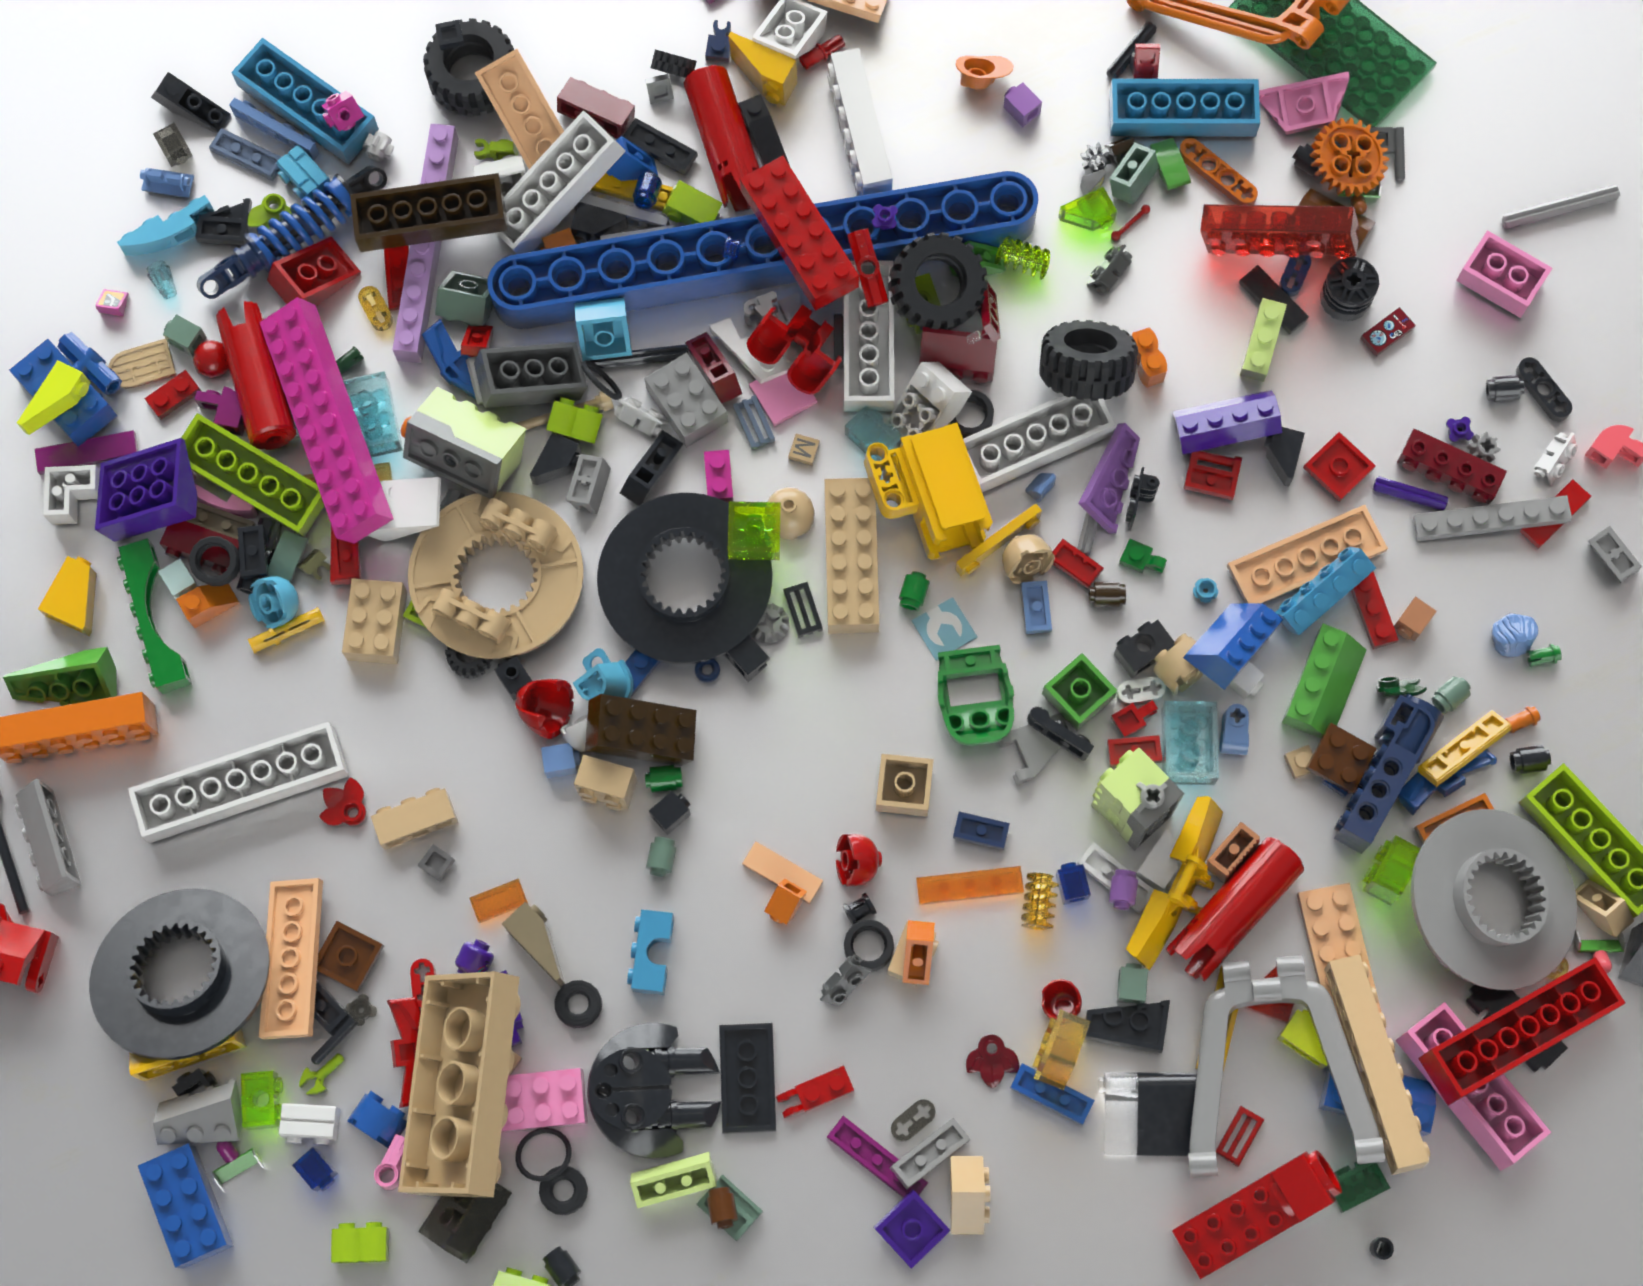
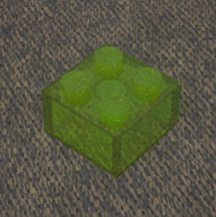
[728,501,781,560]
[1362,835,1421,906]

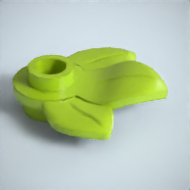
[248,193,291,229]

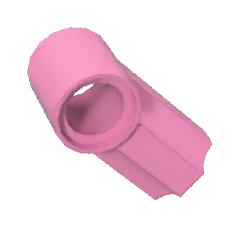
[374,1134,405,1191]

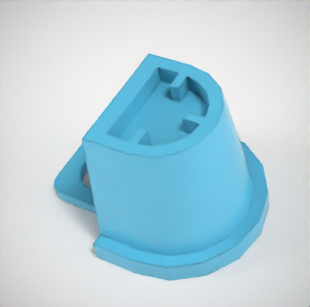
[573,648,633,701]

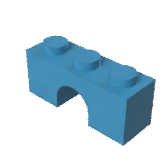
[627,909,674,995]

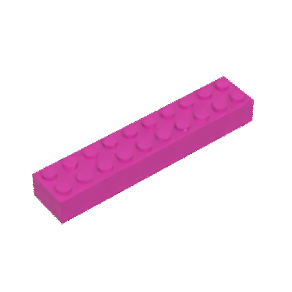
[259,297,393,544]

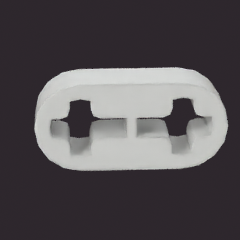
[1117,677,1166,706]

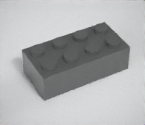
[474,342,588,408]

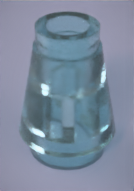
[146,261,177,299]

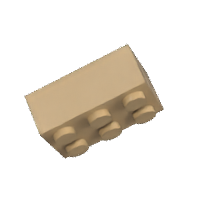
[342,579,407,664]

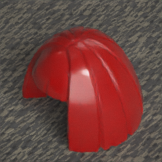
[515,679,574,739]

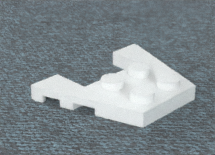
[709,293,803,384]

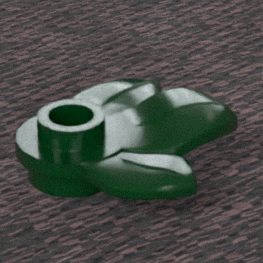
[1376,677,1427,696]

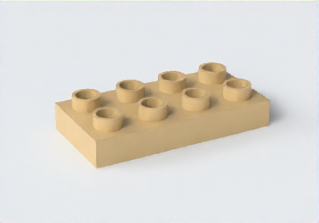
[398,971,521,1197]

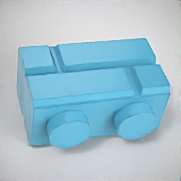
[276,145,330,200]

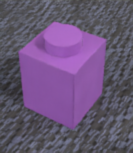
[1003,82,1042,127]

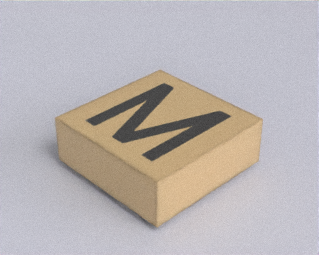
[788,434,820,466]

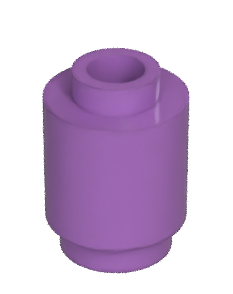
[1109,869,1138,910]

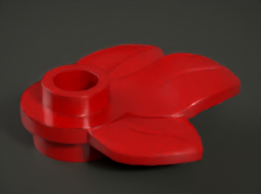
[319,777,366,826]

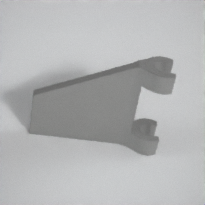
[998,713,1067,785]

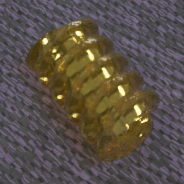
[1021,872,1059,930]

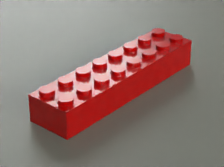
[1418,957,1626,1106]

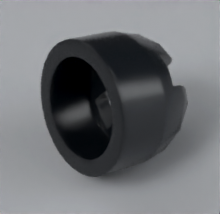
[1369,1237,1394,1260]

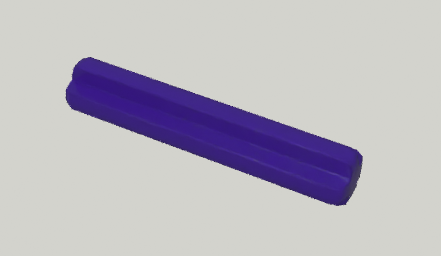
[1373,476,1448,511]

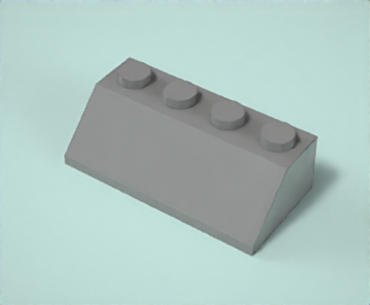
[15,779,82,896]

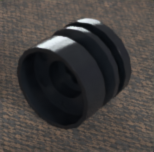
[1320,257,1379,321]

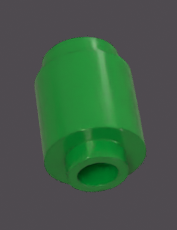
[899,571,930,611]
[645,765,683,793]

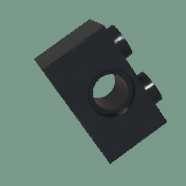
[1114,620,1174,678]

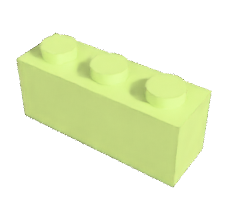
[1240,298,1287,382]
[630,1152,717,1208]

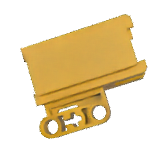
[864,423,993,560]

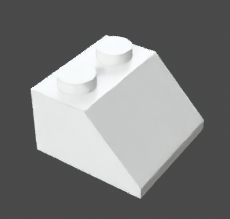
[473,154,526,196]

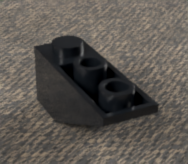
[150,72,231,133]

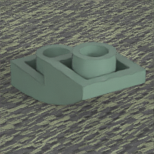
[265,530,309,583]

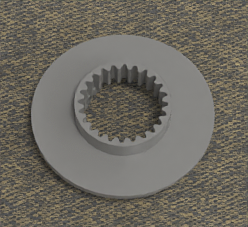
[1411,809,1577,990]

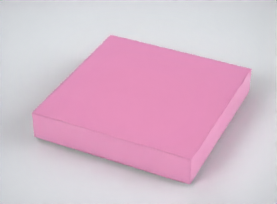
[749,373,817,427]

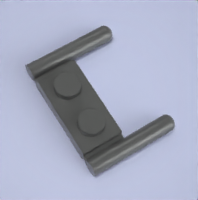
[1335,127,1405,181]

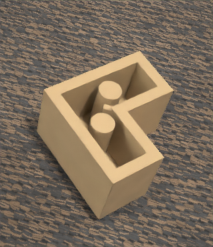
[950,1156,990,1235]

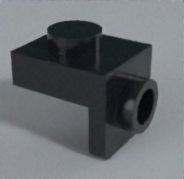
[172,1068,218,1096]

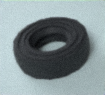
[554,980,602,1028]
[539,1166,588,1215]

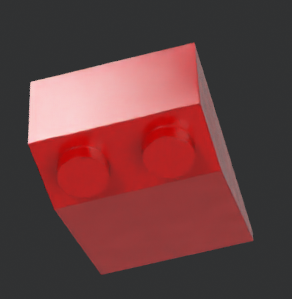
[267,236,361,307]

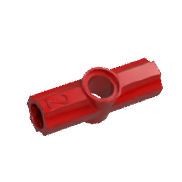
[847,228,889,308]

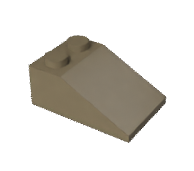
[502,902,565,988]

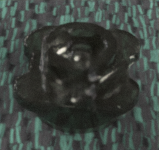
[345,994,377,1026]

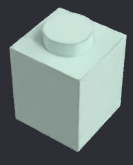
[158,558,198,599]

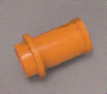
[1505,706,1541,734]

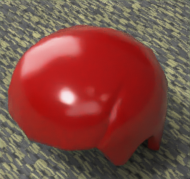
[193,340,229,378]
[1042,979,1082,1023]

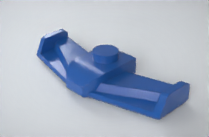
[421,319,476,399]
[1398,749,1497,815]

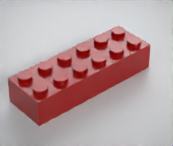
[740,156,859,311]

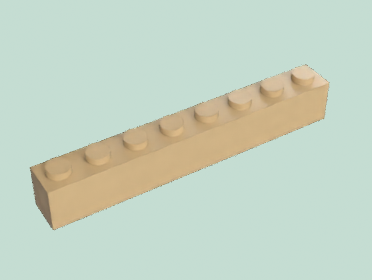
[1324,954,1430,1175]

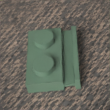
[696,1174,763,1241]

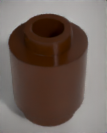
[707,1187,738,1230]

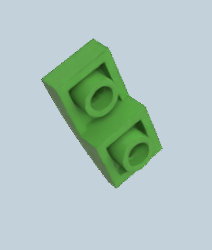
[1150,138,1191,190]

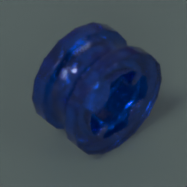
[723,236,741,261]

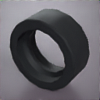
[948,390,994,439]
[189,536,240,586]
[844,919,894,972]

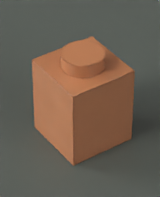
[1394,596,1437,642]

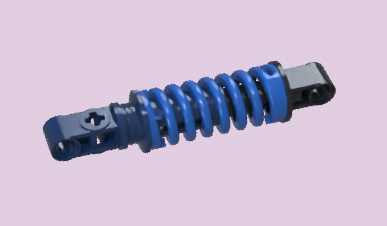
[197,166,387,299]

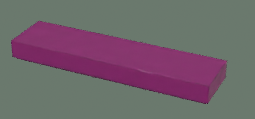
[35,430,138,475]
[827,1116,928,1198]

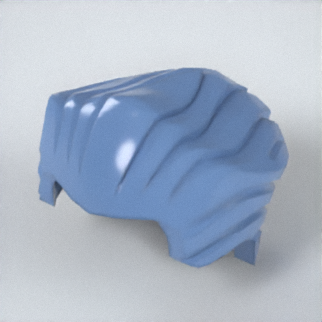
[1492,613,1538,657]

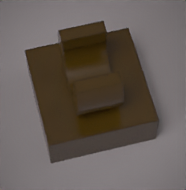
[1104,137,1135,165]

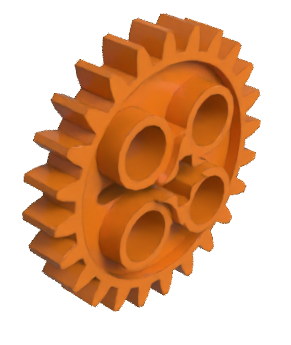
[1310,117,1389,197]

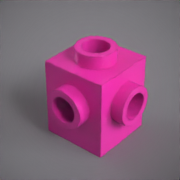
[322,91,364,131]

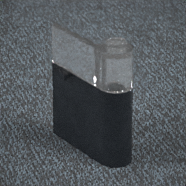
[1098,1072,1197,1156]

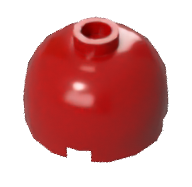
[836,834,882,886]

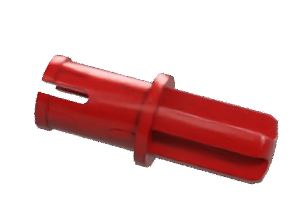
[799,35,845,70]

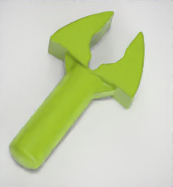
[299,1053,344,1096]

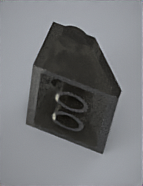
[418,1183,512,1264]

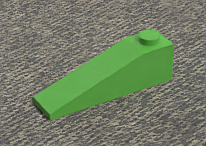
[3,647,117,706]

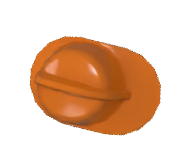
[955,55,1014,90]

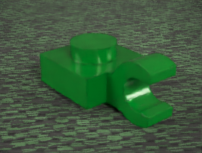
[1119,539,1167,574]

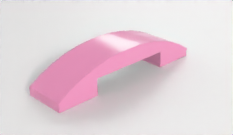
[192,472,258,519]

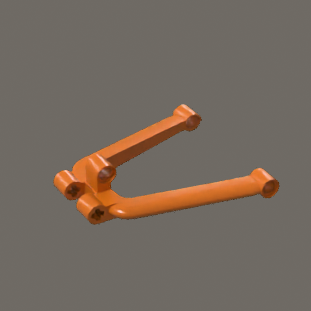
[1126,0,1350,49]

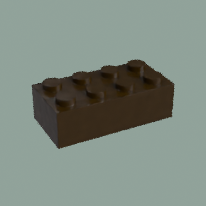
[585,694,697,766]

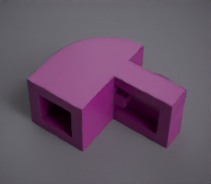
[194,386,245,436]

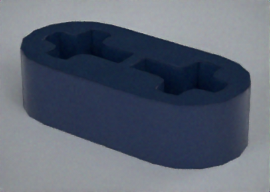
[1279,251,1312,297]

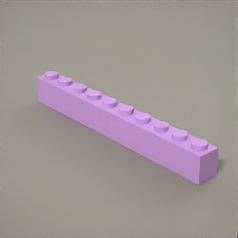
[392,123,459,363]

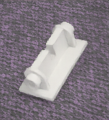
[614,397,668,437]
[1534,433,1578,486]

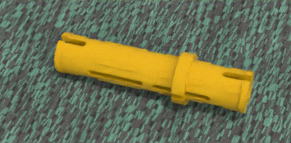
[248,607,325,654]

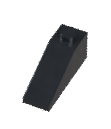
[738,94,790,166]
[620,430,684,506]

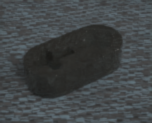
[891,1099,936,1142]

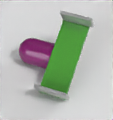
[212,1141,264,1192]

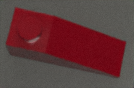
[685,332,742,404]

